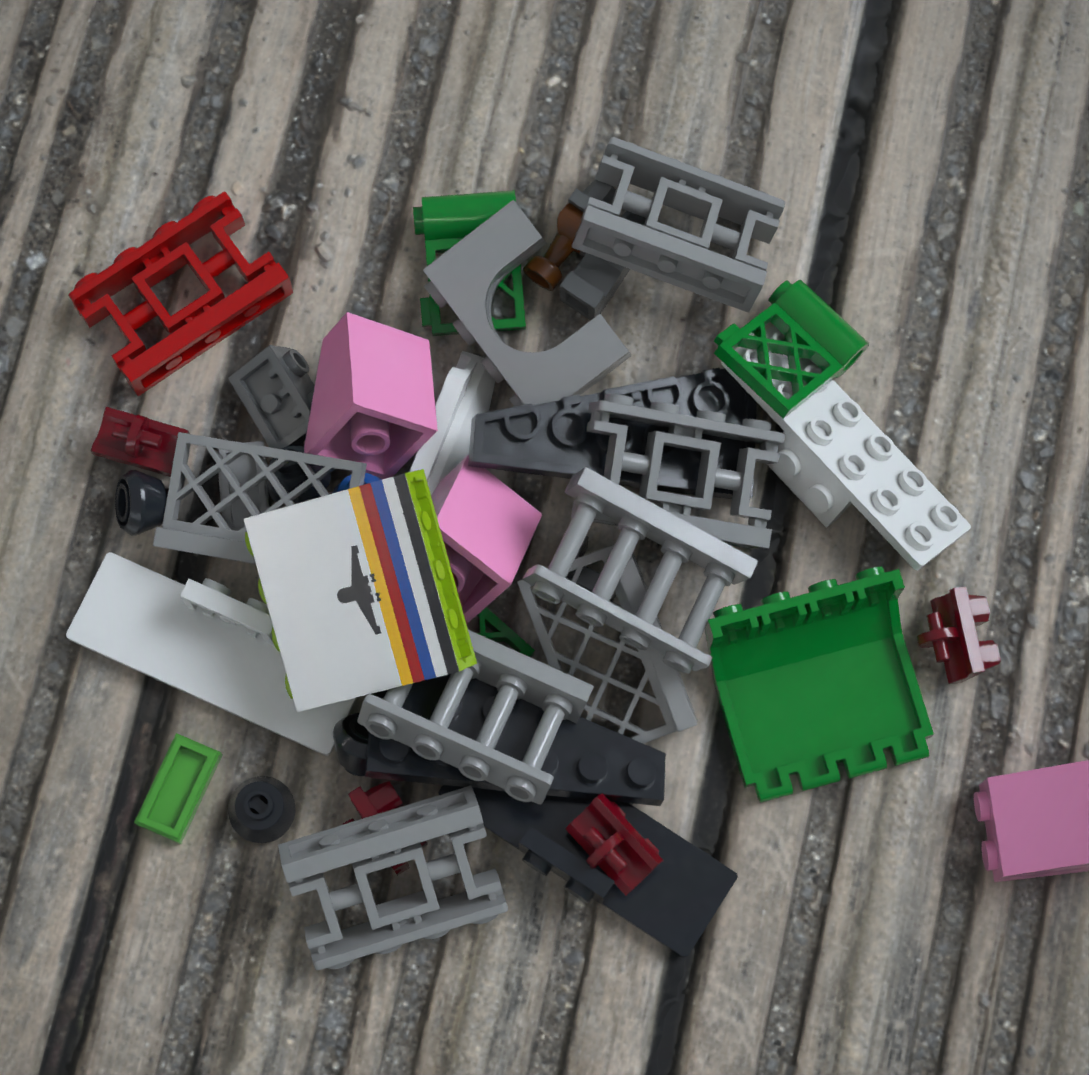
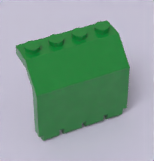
[705,566,934,803]

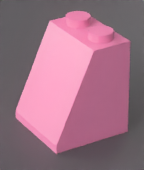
[304,312,438,479]
[431,455,542,624]
[974,760,1089,882]

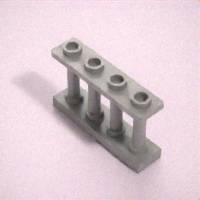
[523,467,758,673]
[357,630,594,804]

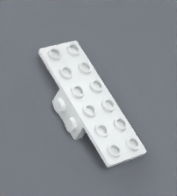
[721,326,971,571]
[66,552,357,756]

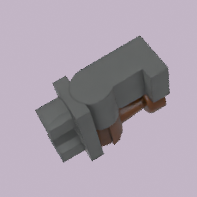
[523,180,646,320]

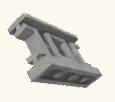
[572,137,785,313]
[571,394,785,549]
[278,786,508,970]

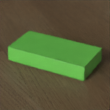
[134,733,223,844]

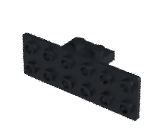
[438,785,738,958]

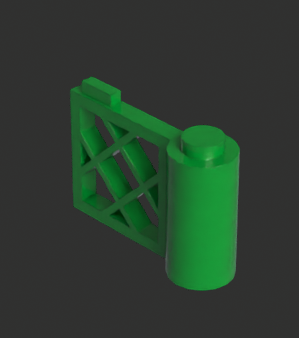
[413,190,526,336]
[714,280,869,419]

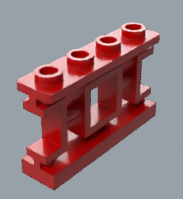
[68,192,293,396]

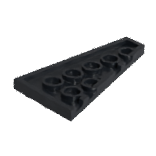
[468,367,757,499]
[365,674,666,806]

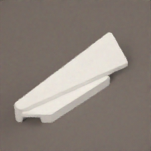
[410,351,495,495]

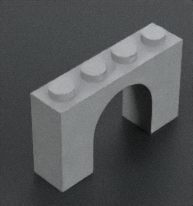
[423,200,632,407]

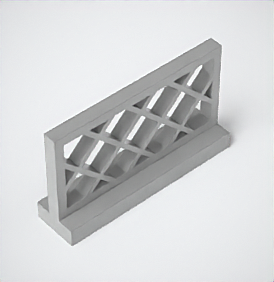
[153,432,367,564]
[517,544,698,744]

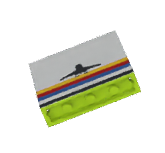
[244,469,477,712]

